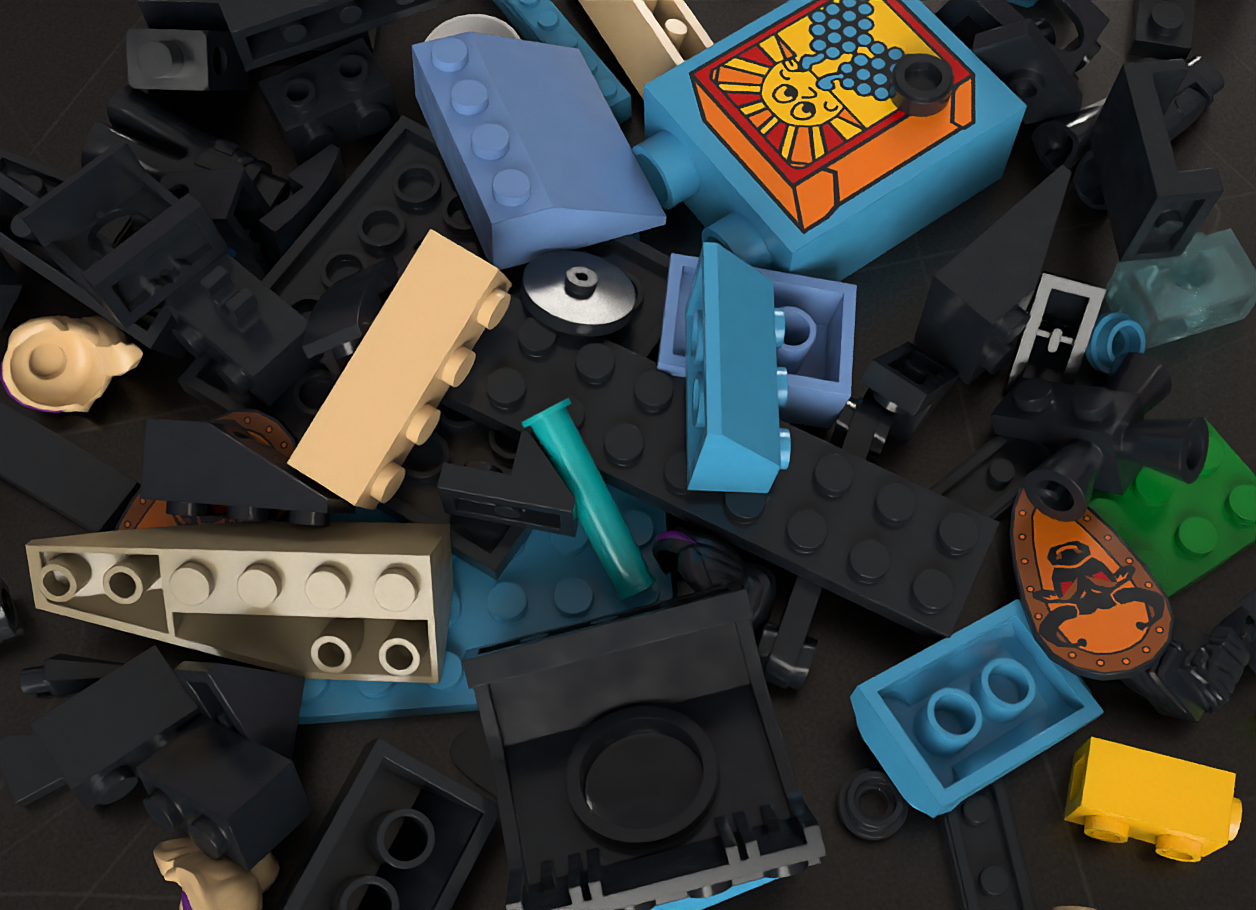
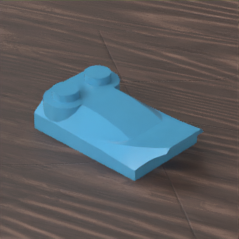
[850,599,1104,818]

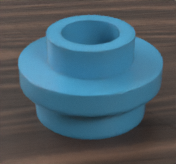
[1085,312,1146,374]

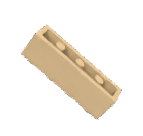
[578,0,714,100]
[287,229,512,510]

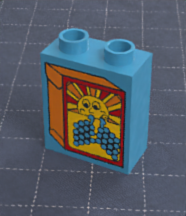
[632,0,1027,282]

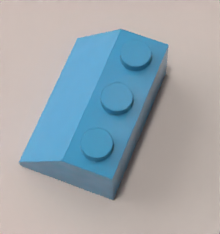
[685,242,791,493]

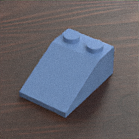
[656,253,857,429]

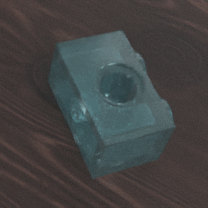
[1104,228,1256,350]

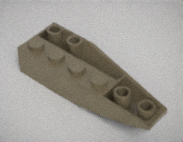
[25,521,454,683]

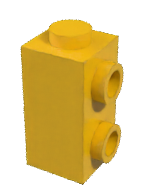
[1064,736,1242,862]

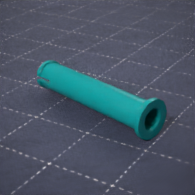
[520,398,657,600]

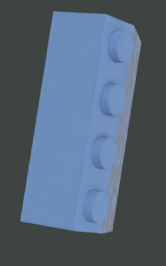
[411,32,667,270]

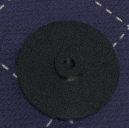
[520,250,636,337]

